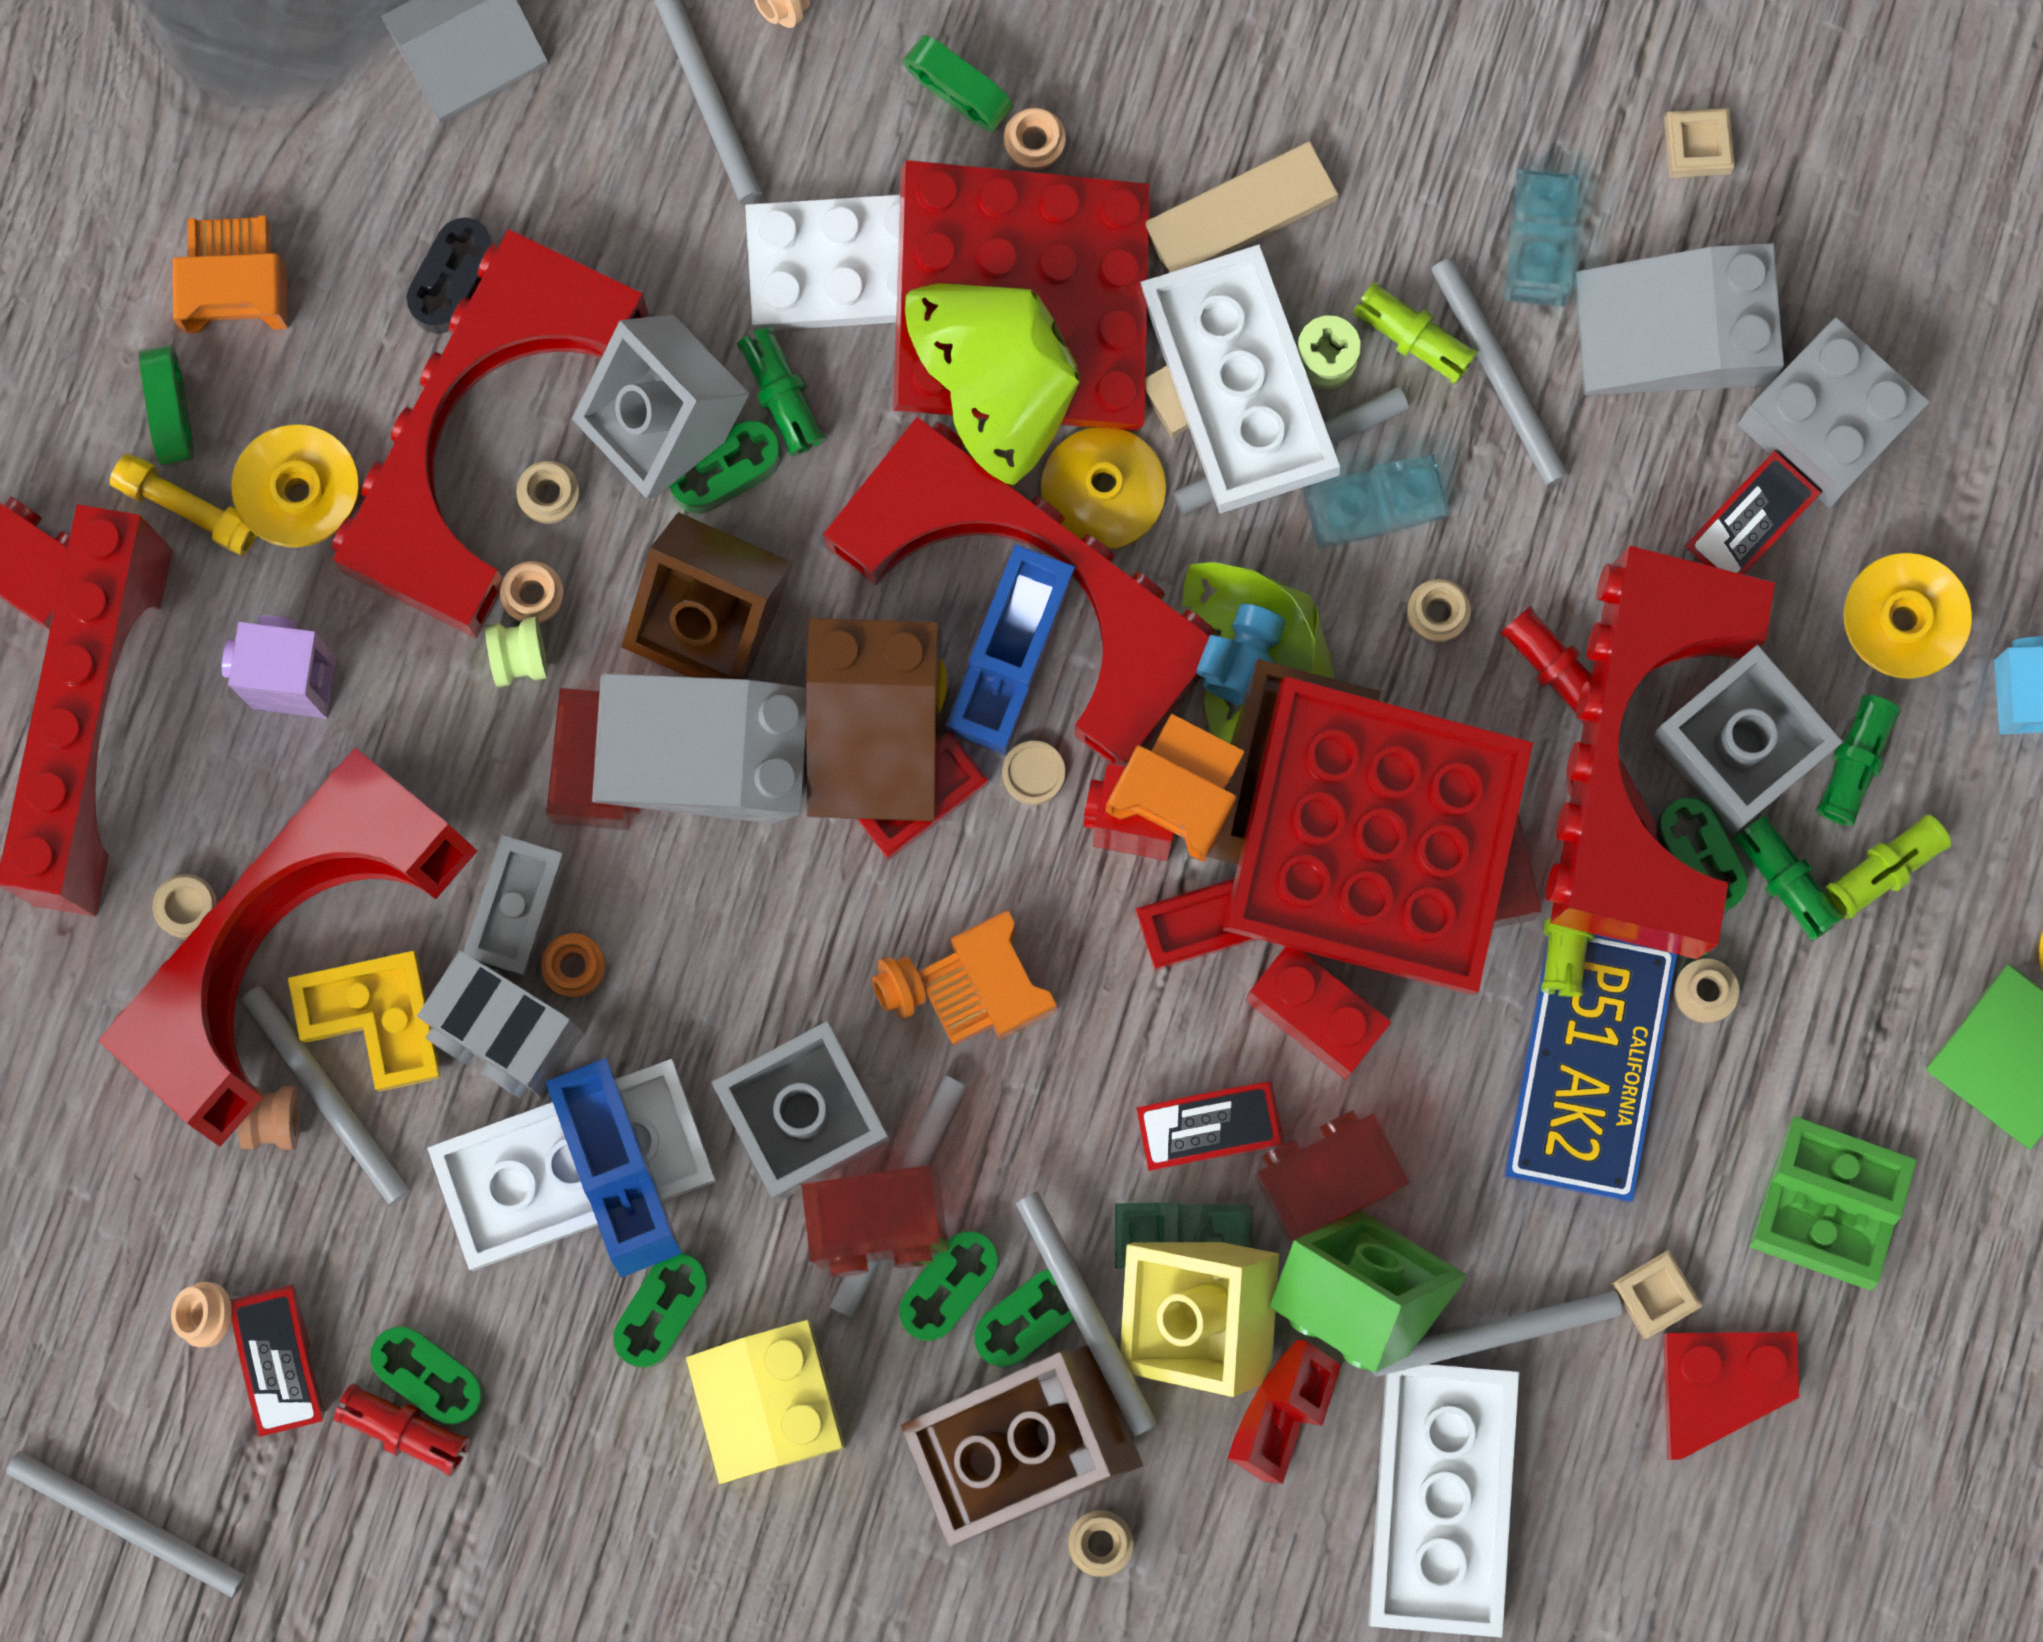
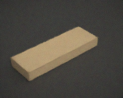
[1146,141,1338,274]

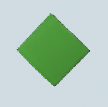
[1926,963,2043,1150]
[1749,1116,1917,1291]

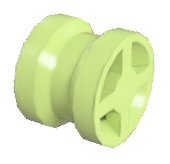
[1297,315,1361,389]
[485,616,548,688]

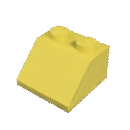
[1120,1242,1279,1397]
[686,1320,846,1484]

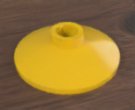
[231,424,359,548]
[1041,427,1166,550]
[1843,553,1972,679]

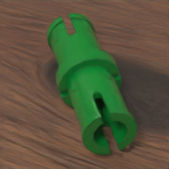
[736,326,827,456]
[1815,694,1901,827]
[1734,815,1845,942]

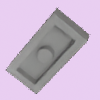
[463,835,565,978]

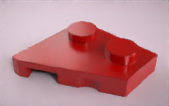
[1663,1332,1800,1460]

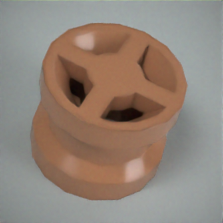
[237,1086,301,1150]

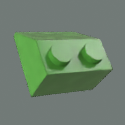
[1269,1210,1466,1373]

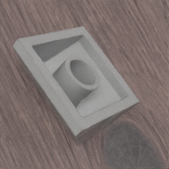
[381,0,549,123]

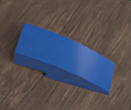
[946,544,1075,755]
[545,1058,682,1278]

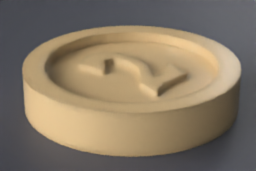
[1002,741,1065,805]

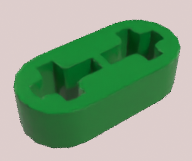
[902,35,1014,132]
[139,344,194,465]
[669,421,781,514]
[1656,797,1747,913]
[899,1231,998,1342]
[613,1253,709,1368]
[974,1269,1074,1368]
[370,1327,484,1424]

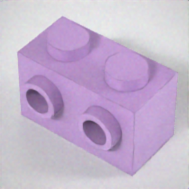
[222,615,337,719]

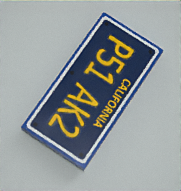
[1503,934,1677,1203]

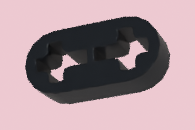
[406,217,493,334]

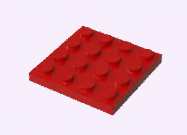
[893,160,1150,431]
[1223,676,1534,995]

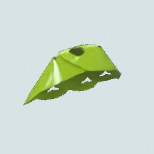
[905,283,1080,485]
[1182,562,1335,743]

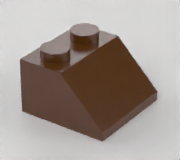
[621,512,793,680]

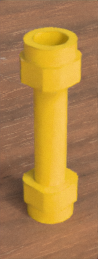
[110,453,257,556]

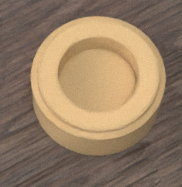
[152,874,220,940]

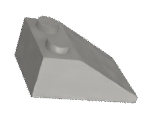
[1575,243,1784,395]
[592,674,806,824]

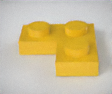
[288,951,442,1092]

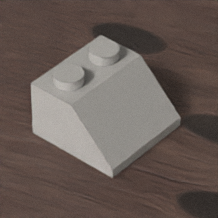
[572,314,750,499]

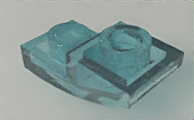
[1503,169,1579,307]
[1303,455,1450,549]

